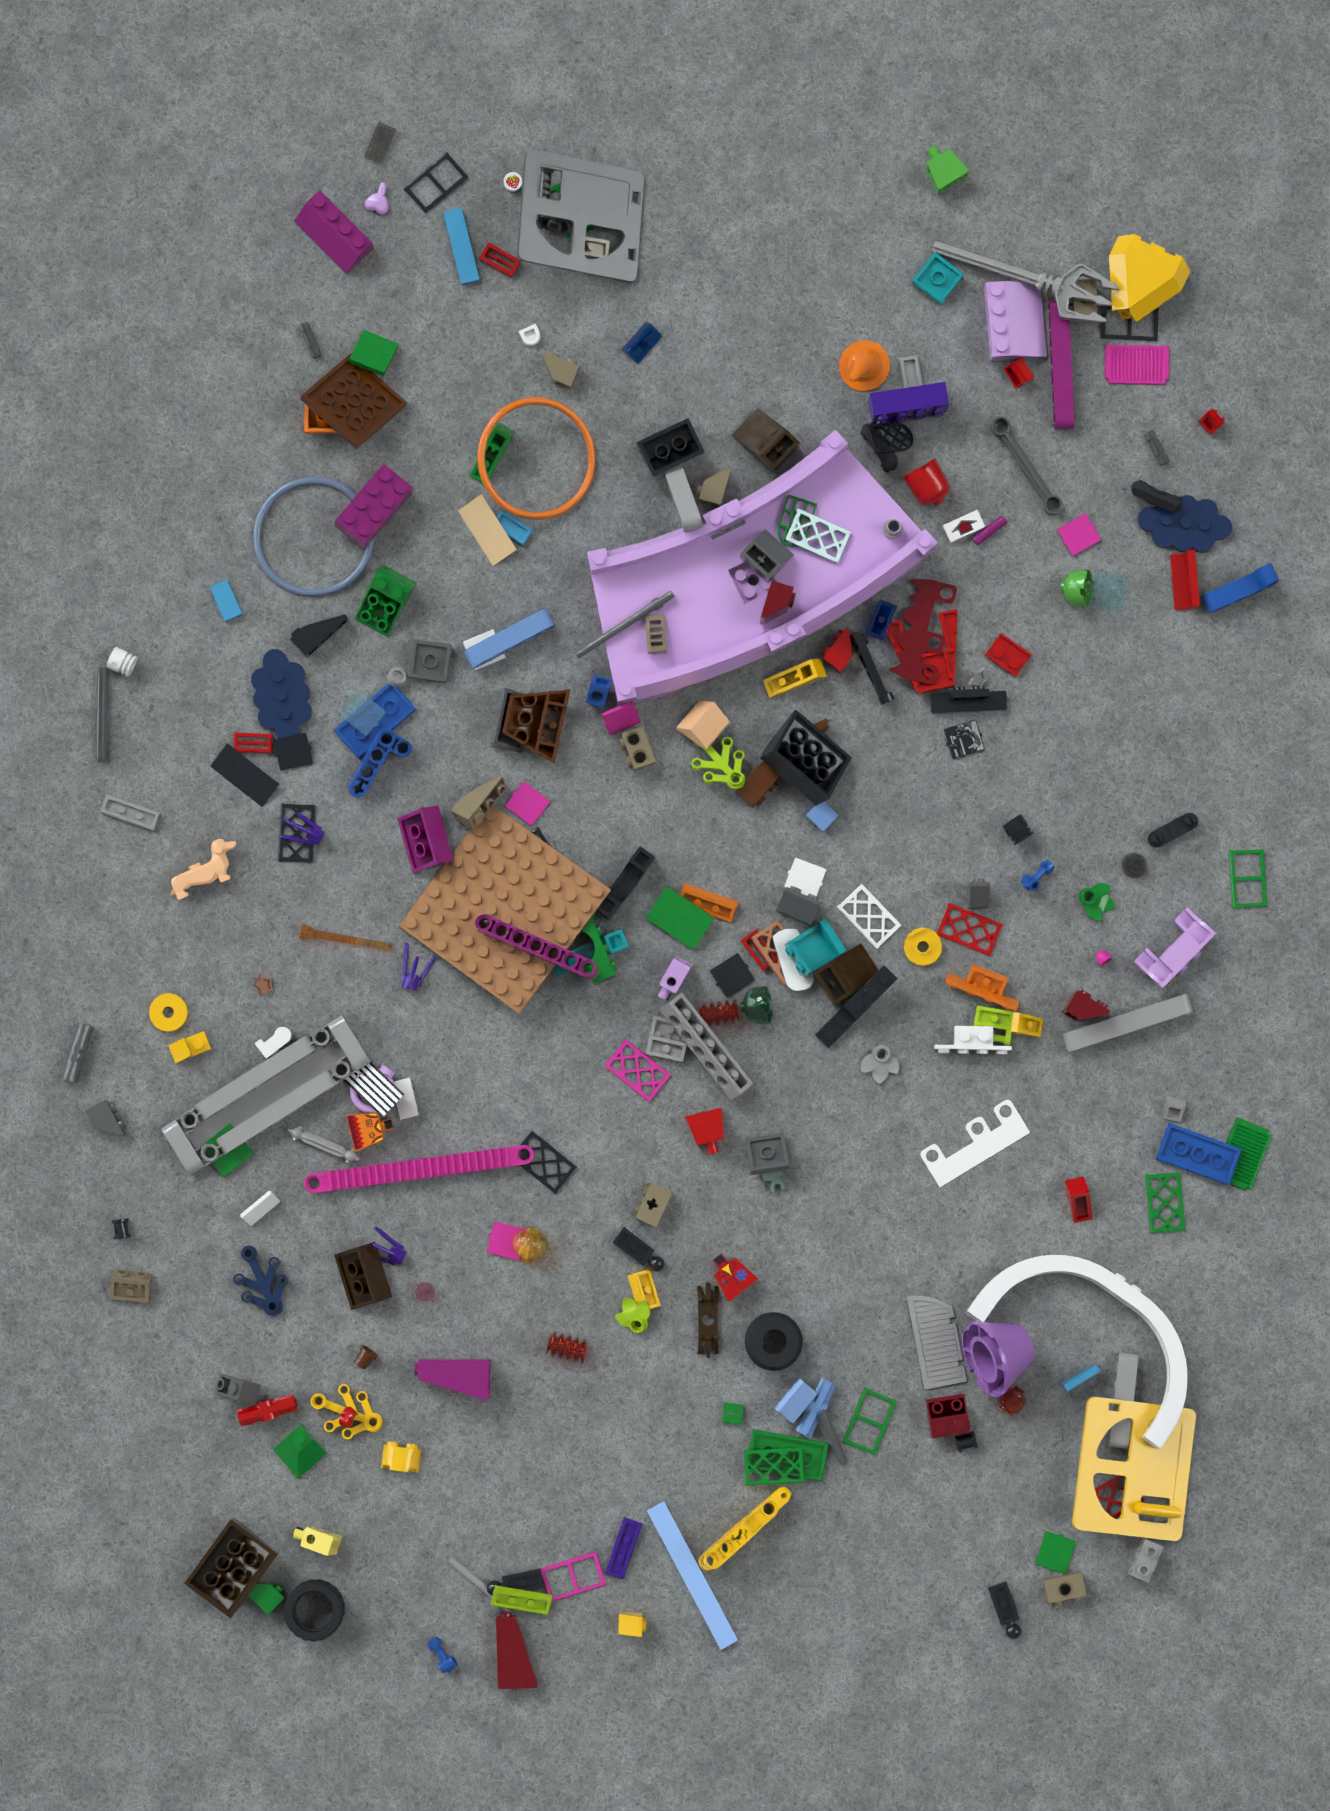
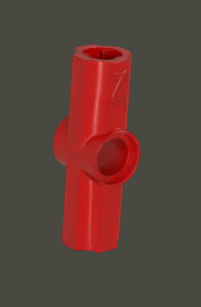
[237,1394,298,1426]

